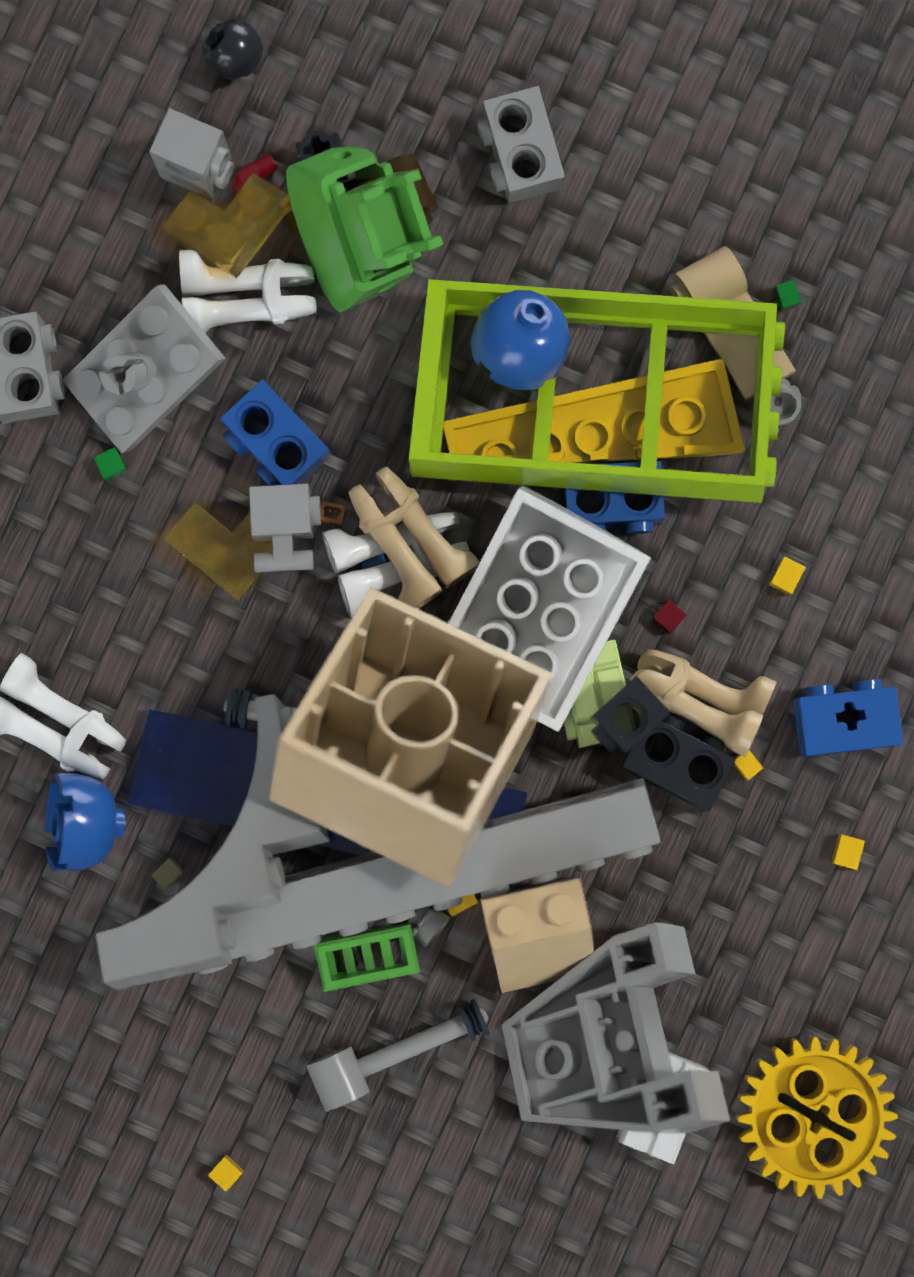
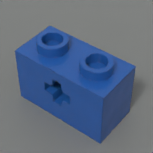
[793,679,904,757]

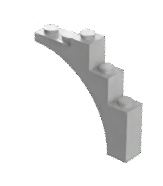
[96,694,330,990]

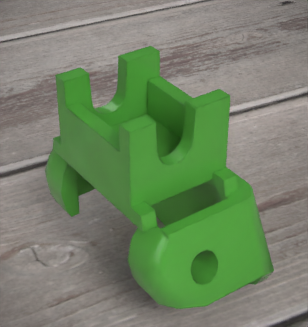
[286,146,444,313]

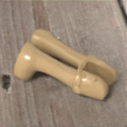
[349,467,480,610]
[629,649,777,757]

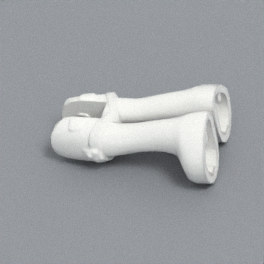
[179,250,317,334]
[322,512,470,618]
[0,653,126,780]

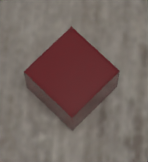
[652,600,687,634]

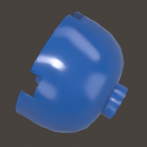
[470,290,571,390]
[45,773,125,872]

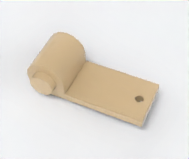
[670,246,796,401]

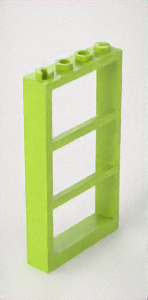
[409,279,785,503]

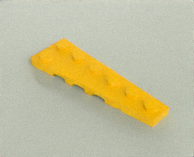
[443,359,745,463]

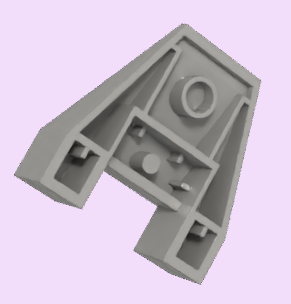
[502,922,730,1133]

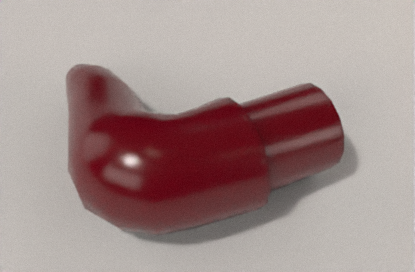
[231,153,278,218]

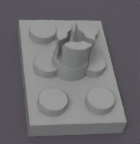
[62,284,226,454]

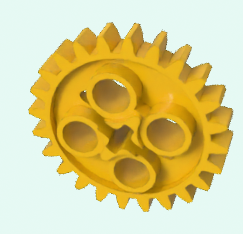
[736,1035,898,1199]

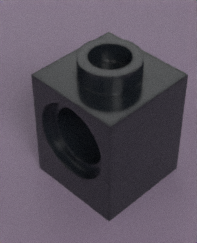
[590,676,670,754]

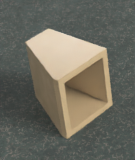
[480,876,594,993]

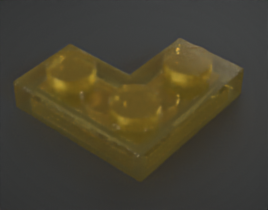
[162,173,291,279]
[164,502,273,602]

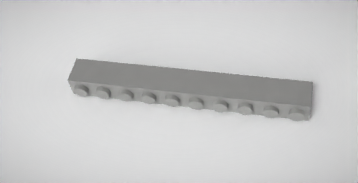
[199,778,661,975]

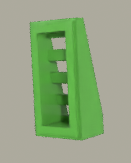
[314,923,420,992]

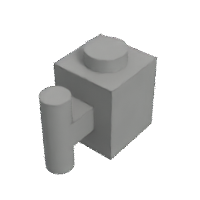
[249,484,321,573]

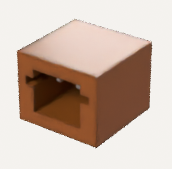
[321,501,347,527]

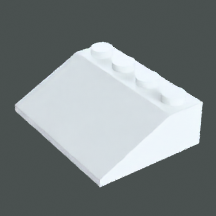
[448,486,651,732]

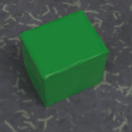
[773,280,801,313]
[94,447,128,481]

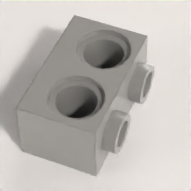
[476,86,565,204]
[149,108,234,200]
[0,311,65,424]

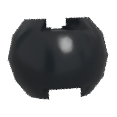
[202,19,263,80]

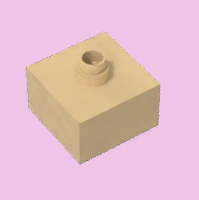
[269,588,553,888]

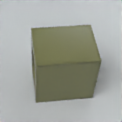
[151,858,185,889]

